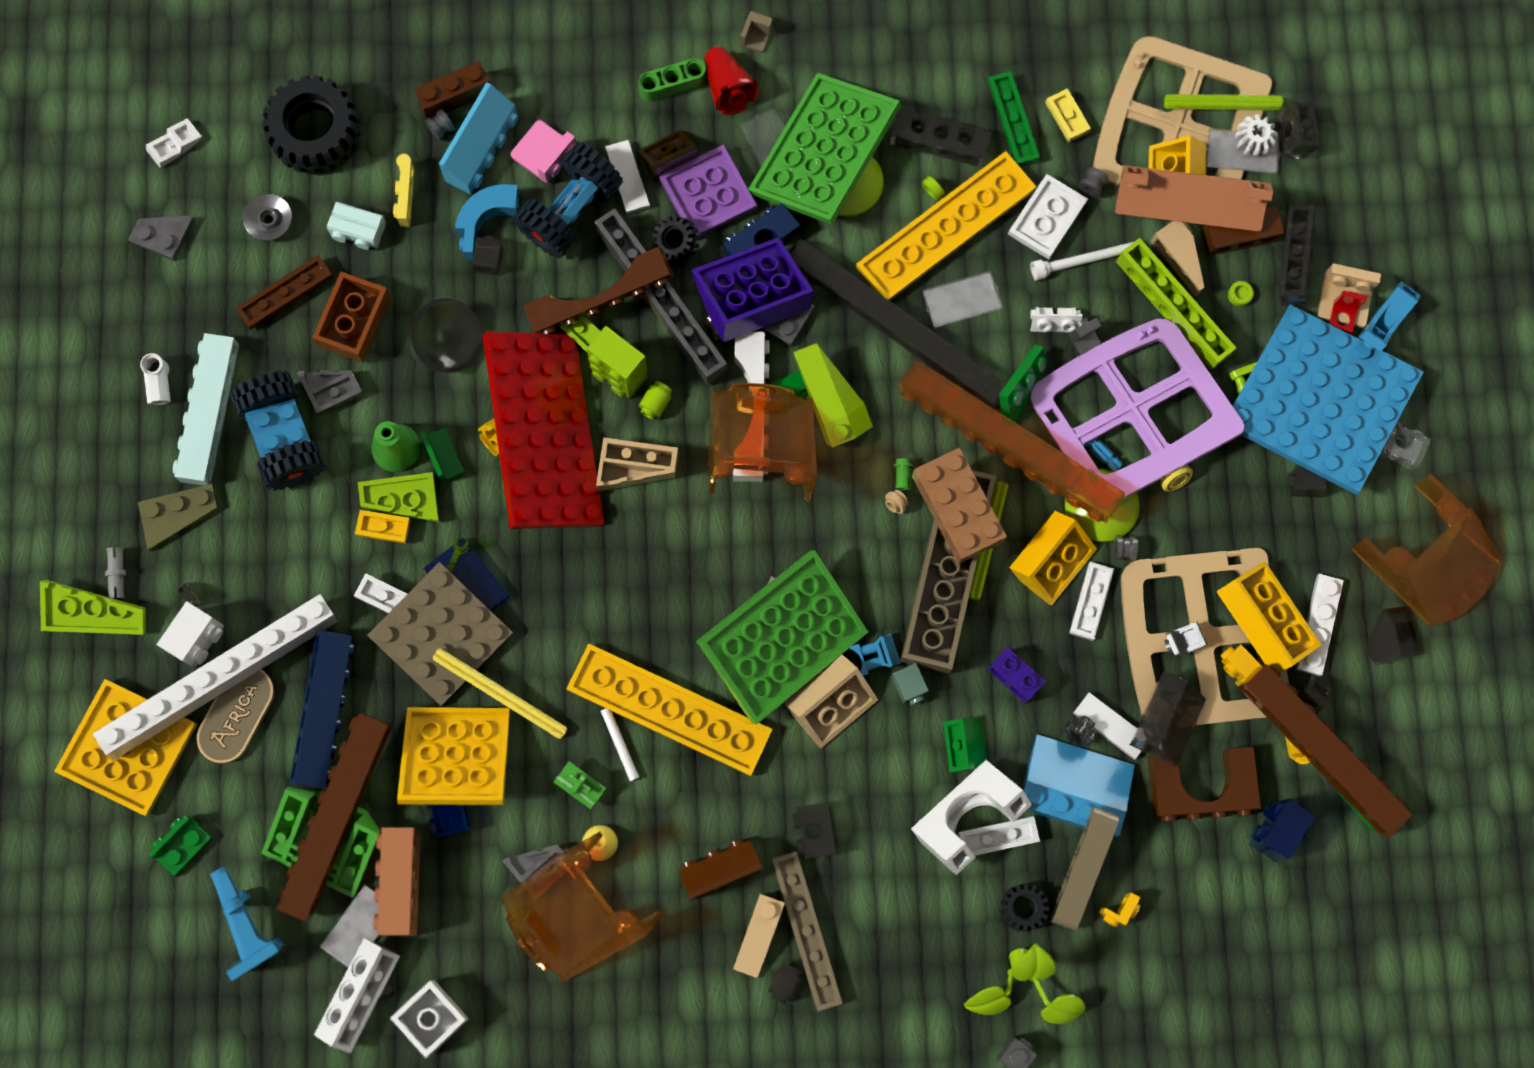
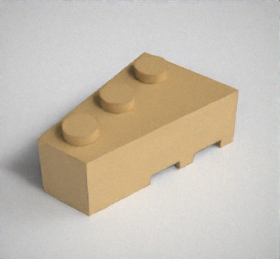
[596,437,679,491]

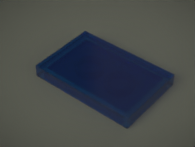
[423,538,510,611]

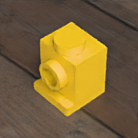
[1220,645,1261,686]

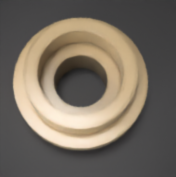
[885,490,908,514]

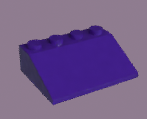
[691,237,813,342]

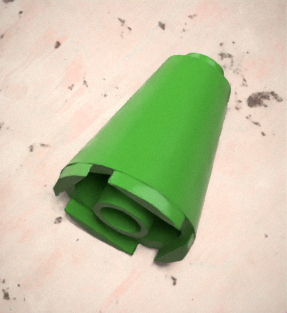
[371,421,421,473]

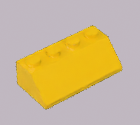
[1216,561,1322,673]

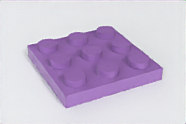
[659,145,757,236]

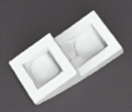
[146,118,202,167]

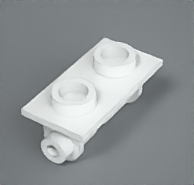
[1030,307,1082,332]

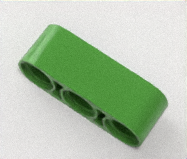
[638,58,706,102]

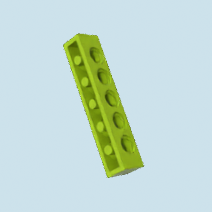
[1116,238,1236,371]

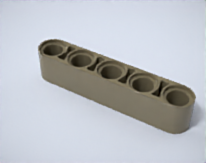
[1050,806,1119,931]

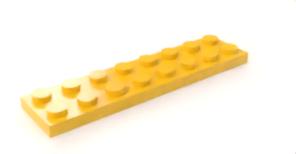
[856,151,1036,303]
[566,643,773,776]

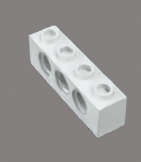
[314,938,400,1053]

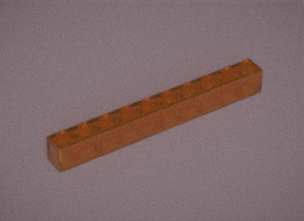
[899,360,1125,524]

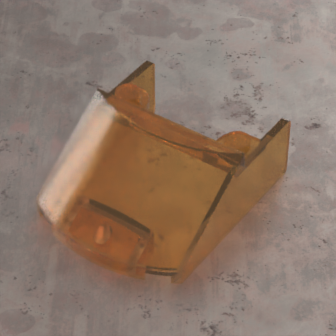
[707,383,817,502]
[1351,474,1501,626]
[501,831,661,982]

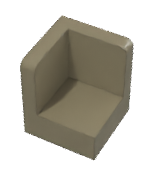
[740,11,773,53]

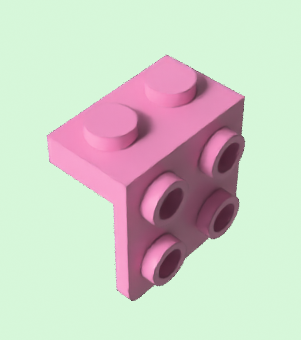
[511,120,576,184]

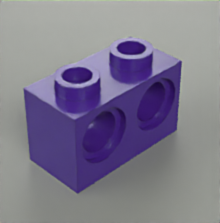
[987,647,1046,704]

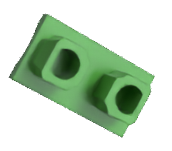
[554,761,606,809]

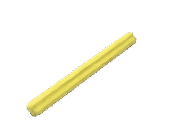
[433,648,567,739]

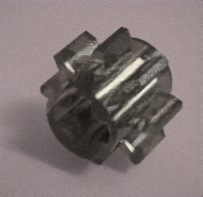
[1064,715,1098,747]

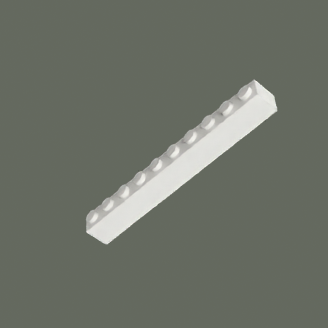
[93,594,338,761]

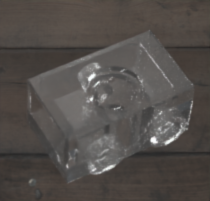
[1379,421,1431,471]

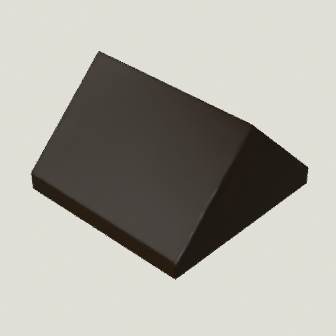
[638,130,697,183]

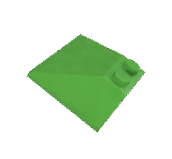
[261,787,380,898]

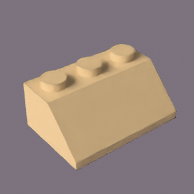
[784,655,878,749]

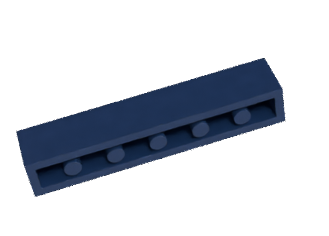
[289,630,354,789]

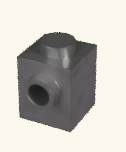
[996,1037,1037,1068]

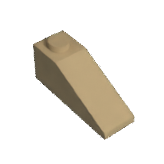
[1151,221,1204,297]
[733,894,784,978]

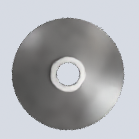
[243,194,292,241]

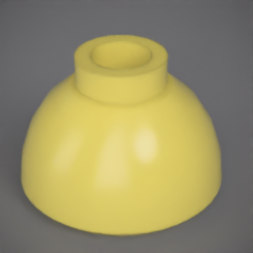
[1160,465,1193,492]
[582,825,618,861]

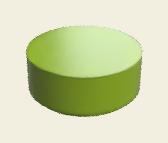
[922,176,945,200]
[1228,281,1254,307]

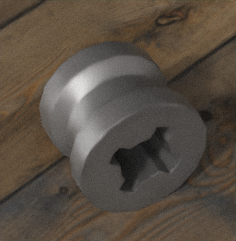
[425,110,455,140]
[1079,167,1109,197]
[1113,535,1138,561]

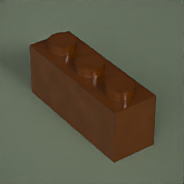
[414,61,491,119]
[1201,206,1284,256]

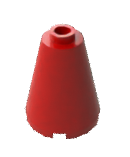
[704,47,759,115]

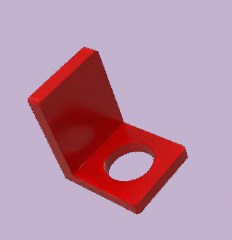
[1329,291,1367,334]

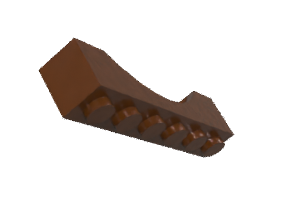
[523,247,674,335]

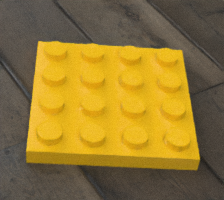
[54,679,197,817]
[397,707,510,805]

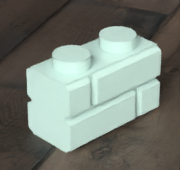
[327,202,386,250]

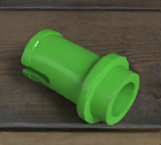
[893,458,913,490]

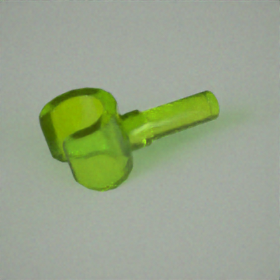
[446,536,469,572]

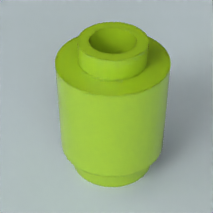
[638,381,672,420]

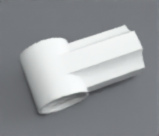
[140,353,171,406]

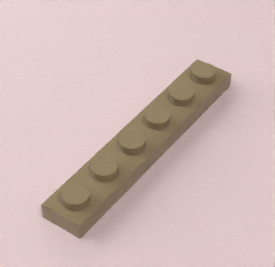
[772,852,842,1012]

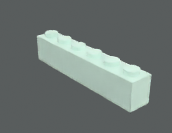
[173,333,239,486]

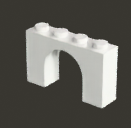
[911,760,1032,875]

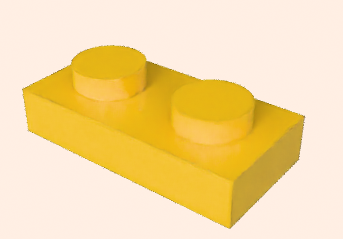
[355,510,411,544]

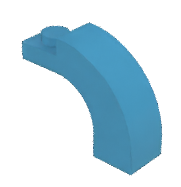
[455,184,520,260]
[1358,281,1421,352]

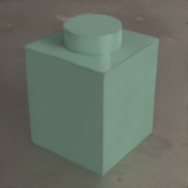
[891,663,929,705]

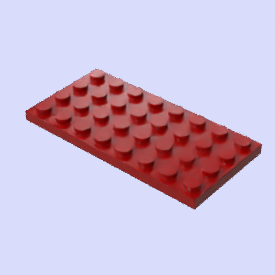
[483,332,604,529]

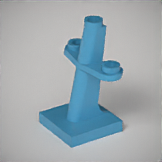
[210,866,284,981]

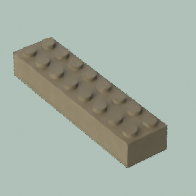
[900,470,996,674]

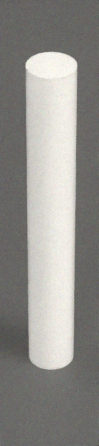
[601,708,639,782]

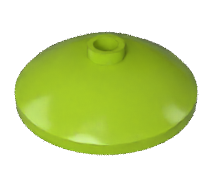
[839,157,883,217]
[1065,469,1139,542]

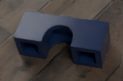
[724,204,800,256]

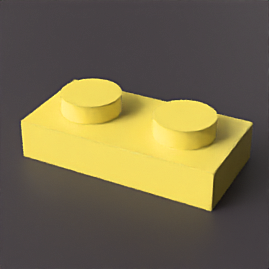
[1045,88,1091,142]

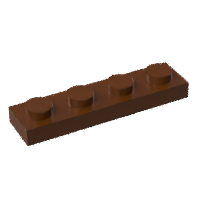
[235,255,333,330]

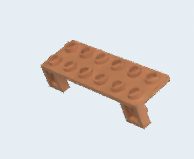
[1115,165,1273,231]

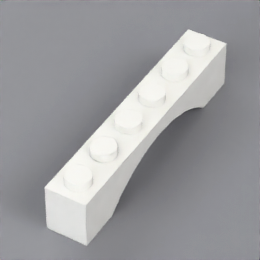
[733,332,769,482]

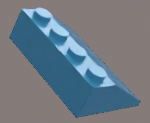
[1021,734,1135,839]

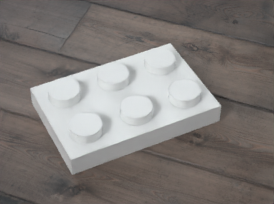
[1008,174,1088,260]

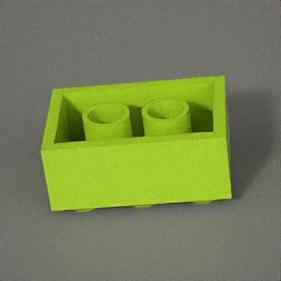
[586,326,648,399]

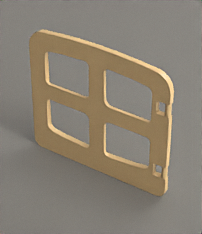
[1093,37,1272,186]
[1121,548,1289,729]

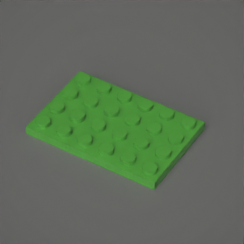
[748,73,901,225]
[696,550,868,725]

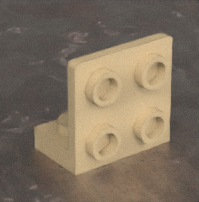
[1317,263,1381,328]

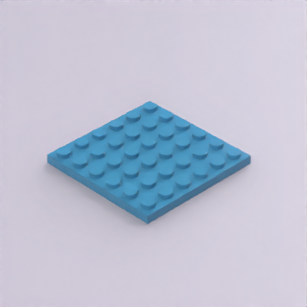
[1233,304,1423,495]

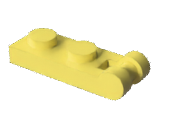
[393,154,414,227]

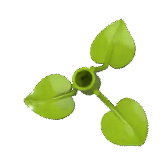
[964,944,1086,1024]

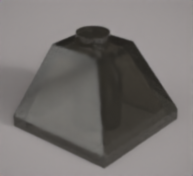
[1368,606,1425,666]

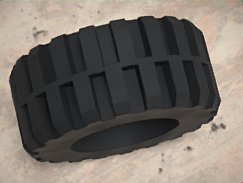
[262,76,361,174]

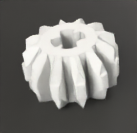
[1235,114,1278,157]

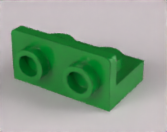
[148,816,213,877]

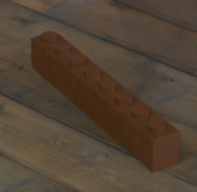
[1238,664,1412,837]
[276,713,393,921]

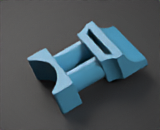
[849,634,901,676]

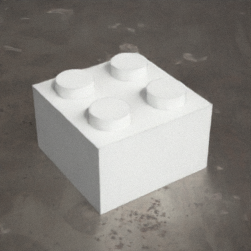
[157,601,224,668]
[390,980,469,1058]

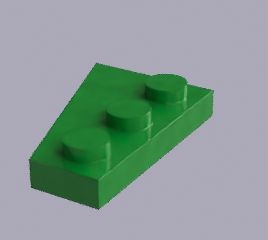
[999,344,1047,430]

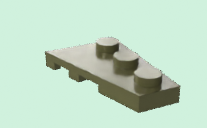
[138,484,219,552]

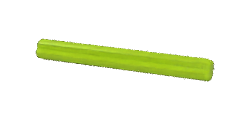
[1164,94,1283,110]
[969,481,1009,601]

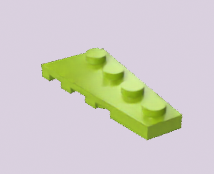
[40,579,146,635]

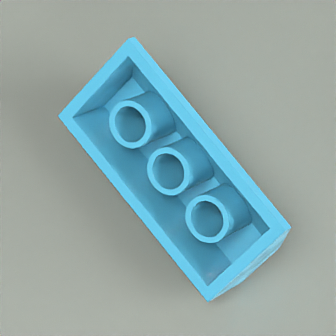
[439,82,518,194]

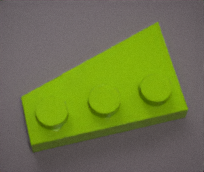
[358,472,440,523]

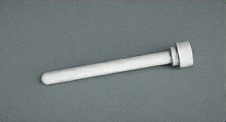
[1030,241,1135,281]

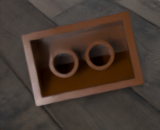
[678,838,763,901]

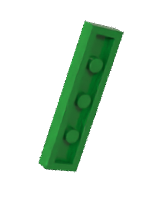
[988,71,1040,166]

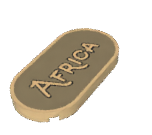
[197,669,275,764]

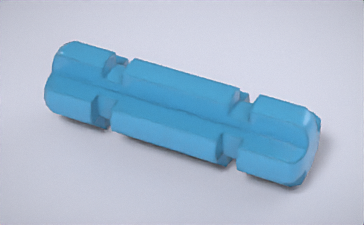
[1085,438,1123,472]

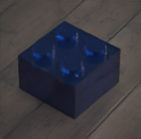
[1249,799,1316,862]

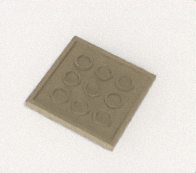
[367,562,513,706]

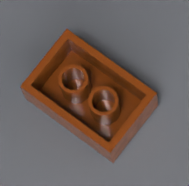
[312,272,391,363]

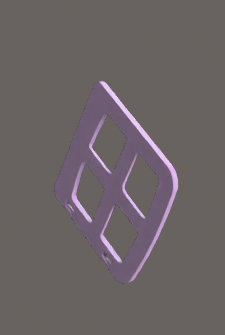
[1031,319,1244,509]

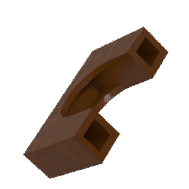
[1147,747,1261,822]

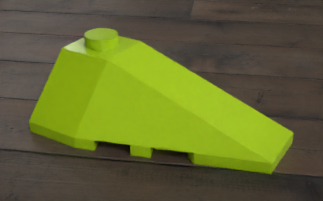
[793,343,873,448]

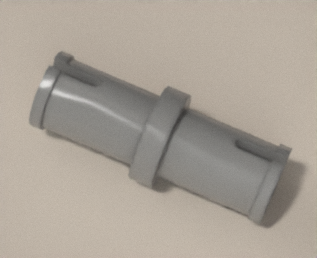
[105,547,126,599]

